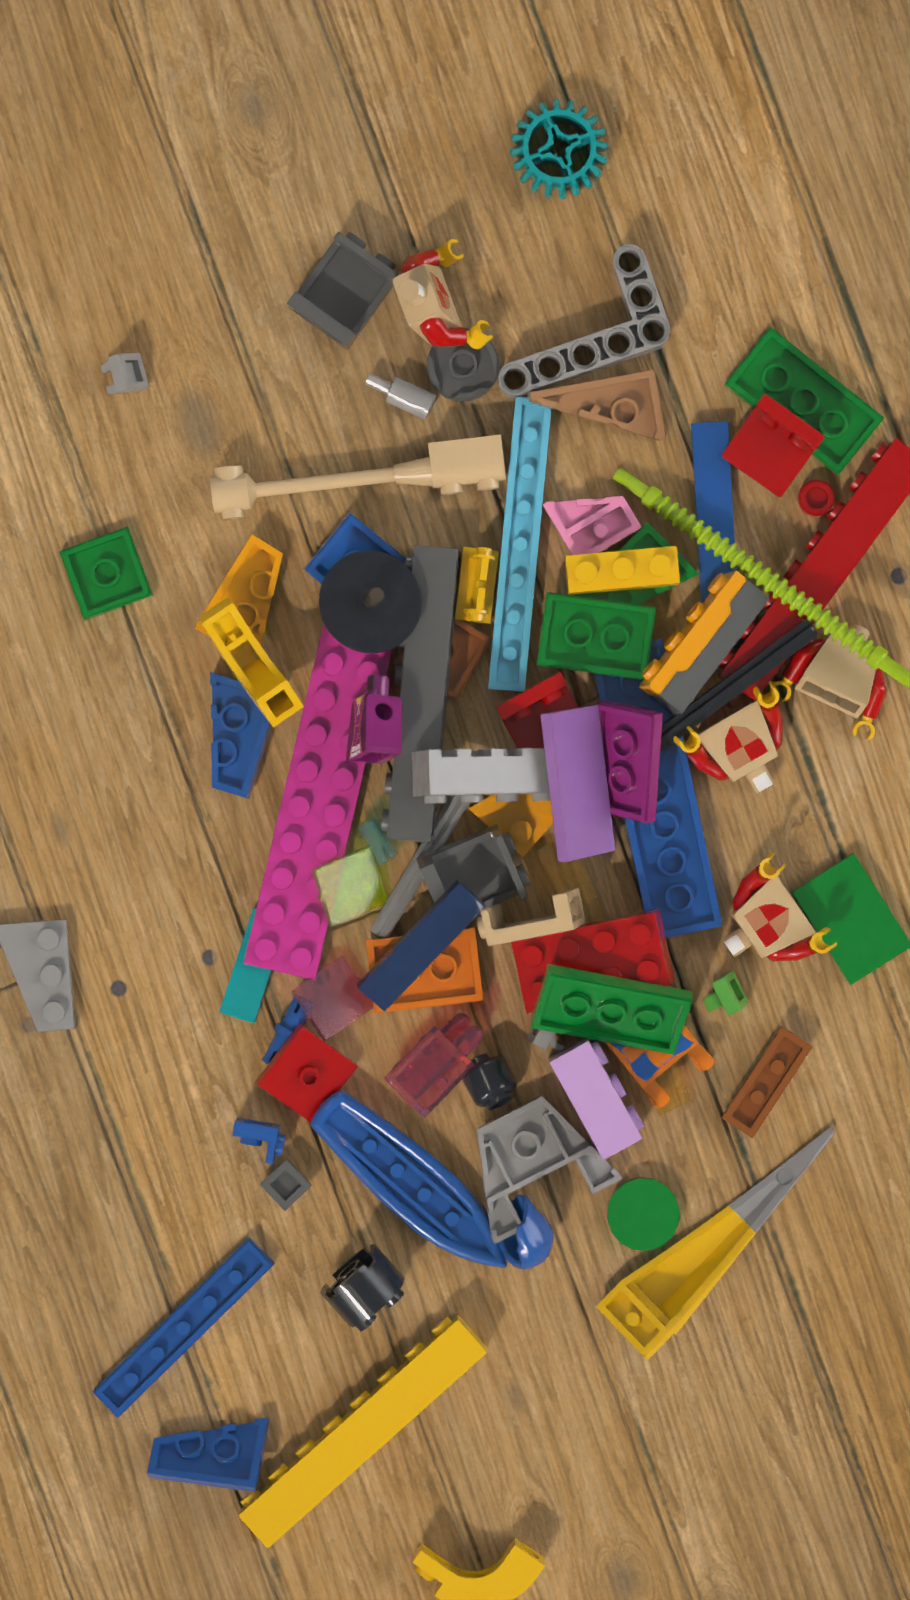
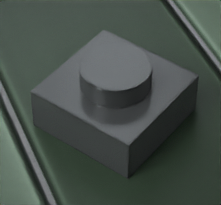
[260,1158,312,1211]

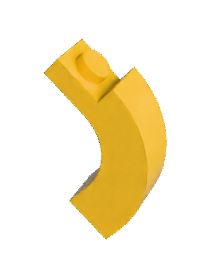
[198,597,304,728]
[413,1538,545,1600]

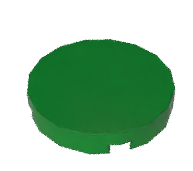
[607,1177,680,1251]

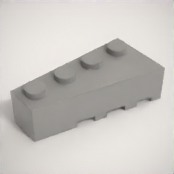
[412,748,551,804]

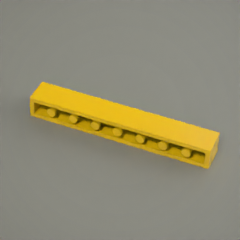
[238,1315,487,1549]

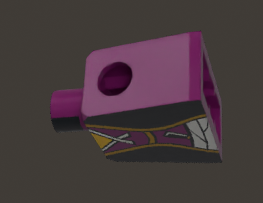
[346,675,402,764]

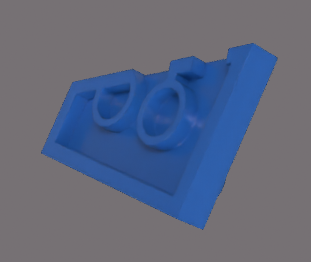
[210,672,272,799]
[147,1417,270,1492]

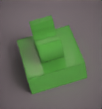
[702,970,749,1016]

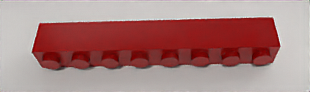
[718,438,910,702]

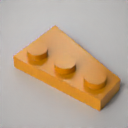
[194,534,283,645]
[468,794,553,857]

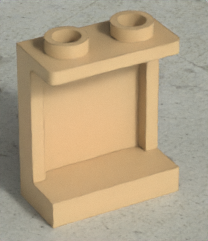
[477,888,586,946]

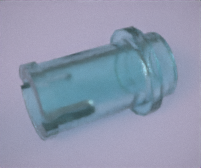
[357,816,399,866]

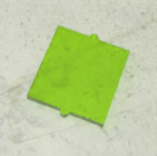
[312,846,387,926]

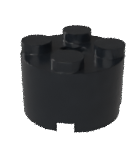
[320,1244,405,1332]

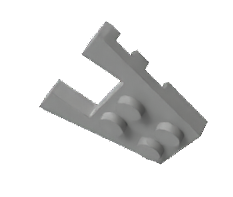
[476,1096,622,1244]

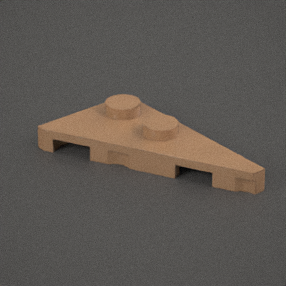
[527,370,666,440]

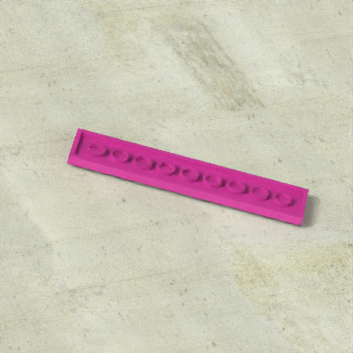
[243,623,393,980]

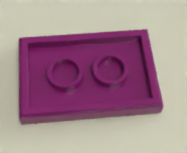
[597,700,663,823]

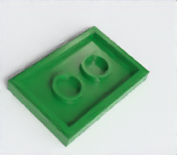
[537,592,656,680]
[791,853,910,985]

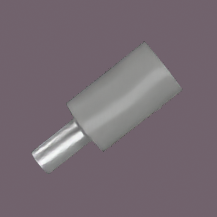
[365,373,437,420]

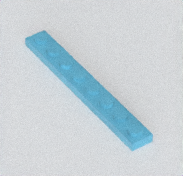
[488,397,551,692]

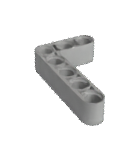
[498,244,670,399]

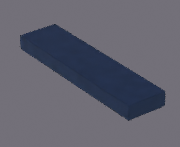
[357,880,486,1012]

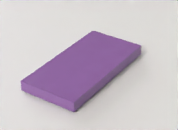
[541,705,615,862]

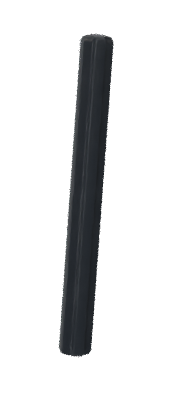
[660,619,818,752]

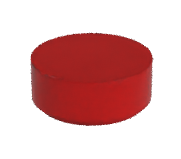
[797,480,835,517]

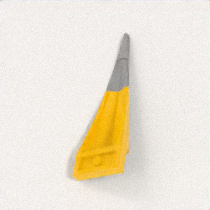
[596,1128,835,1360]

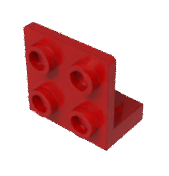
[722,394,825,497]
[496,672,578,749]

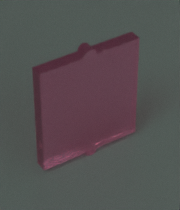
[291,956,373,1041]

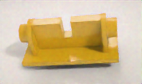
[454,546,499,624]

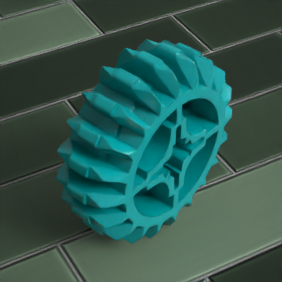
[510,99,609,200]

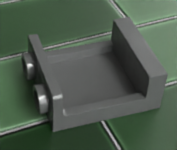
[287,232,398,350]
[416,824,530,908]

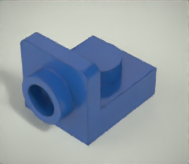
[232,1117,286,1164]

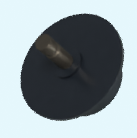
[319,550,422,654]

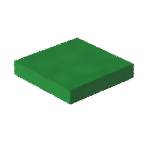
[59,527,153,621]

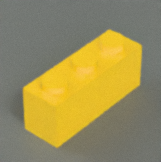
[565,546,680,595]

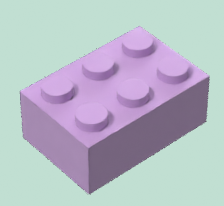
[548,1038,644,1160]

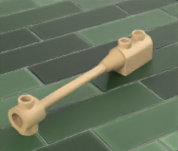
[210,435,506,520]

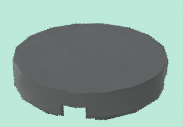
[427,328,499,402]

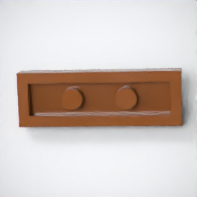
[721,1026,813,1139]

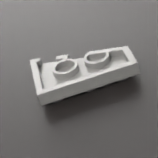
[0,919,76,1032]

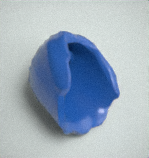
[498,1195,554,1270]

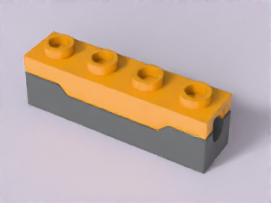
[639,570,770,715]

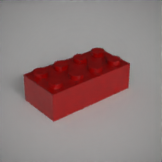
[511,908,675,1013]

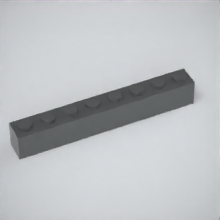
[381,545,461,844]

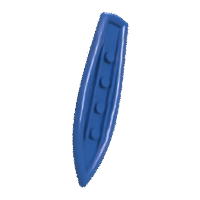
[310,1090,507,1268]

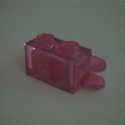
[384,1012,484,1118]

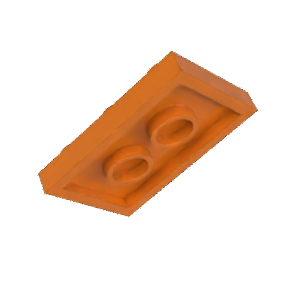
[366,927,484,1013]

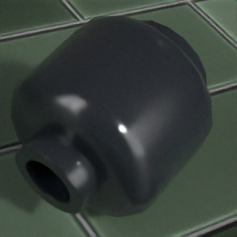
[463,1053,517,1111]

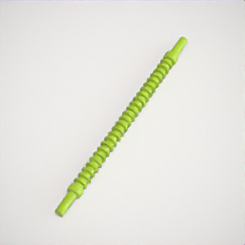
[613,467,910,689]

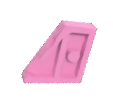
[542,496,642,555]

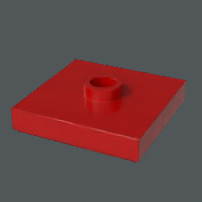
[255,1023,358,1122]

